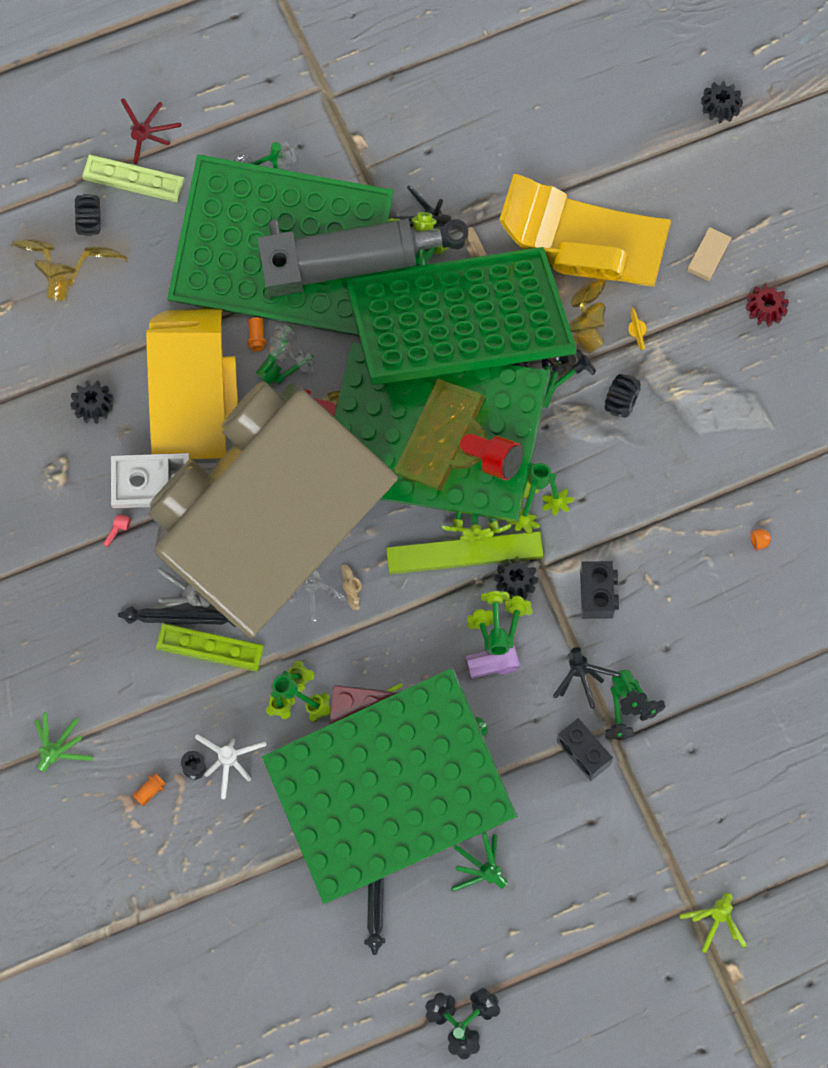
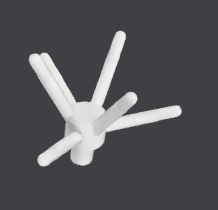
[195,734,267,800]

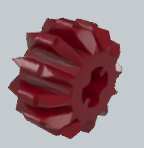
[745,283,789,327]

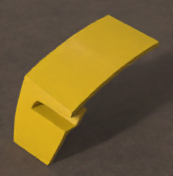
[499,174,671,287]
[146,308,238,459]

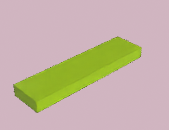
[156,623,264,672]

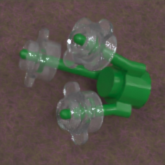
[255,324,316,386]

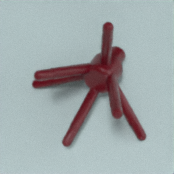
[121,98,182,164]

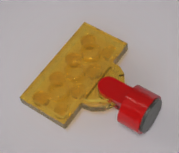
[394,379,523,491]

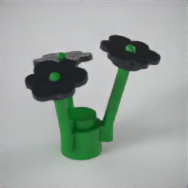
[605,670,666,740]

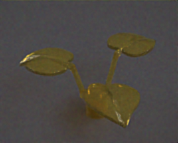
[11,239,128,301]
[569,279,606,353]

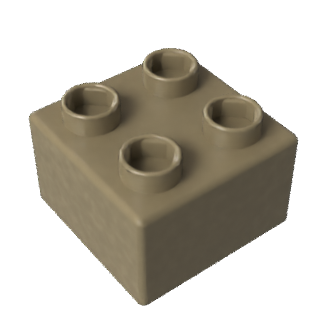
[148,381,398,639]

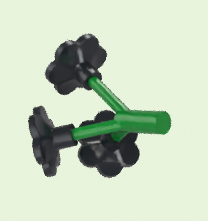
[541,349,596,408]
[425,988,501,1060]

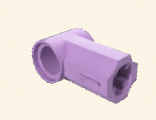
[465,642,521,679]

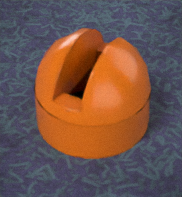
[750,529,771,551]

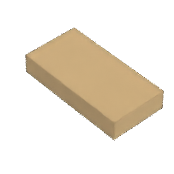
[687,227,732,282]

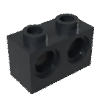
[580,561,619,619]
[557,718,613,781]

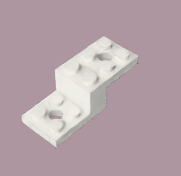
[111,453,217,508]

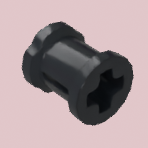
[181,751,206,780]

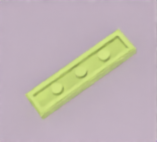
[82,154,185,203]

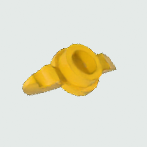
[628,307,647,350]

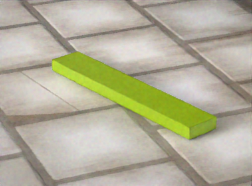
[386,532,543,575]

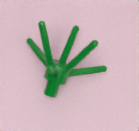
[451,832,508,892]

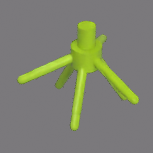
[679,893,747,953]

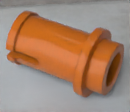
[247,317,267,352]
[132,773,166,807]

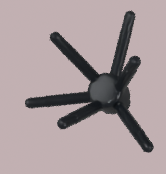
[391,185,451,227]
[553,647,621,709]

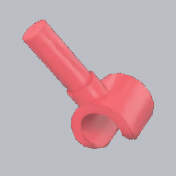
[103,514,131,547]

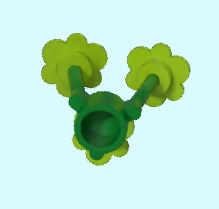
[467,591,533,655]

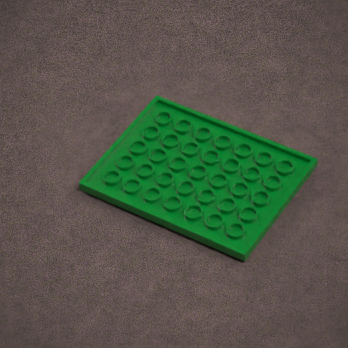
[167,154,394,336]
[345,247,576,385]
[334,342,550,522]
[262,668,518,904]

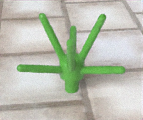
[34,712,93,772]

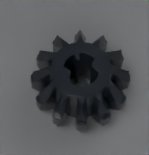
[701,81,743,124]
[75,194,101,236]
[604,374,641,418]
[70,380,114,424]
[494,556,538,600]

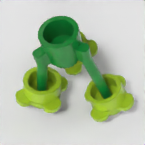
[266,661,331,722]

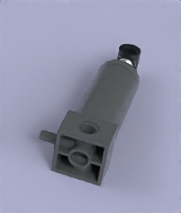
[258,219,469,298]

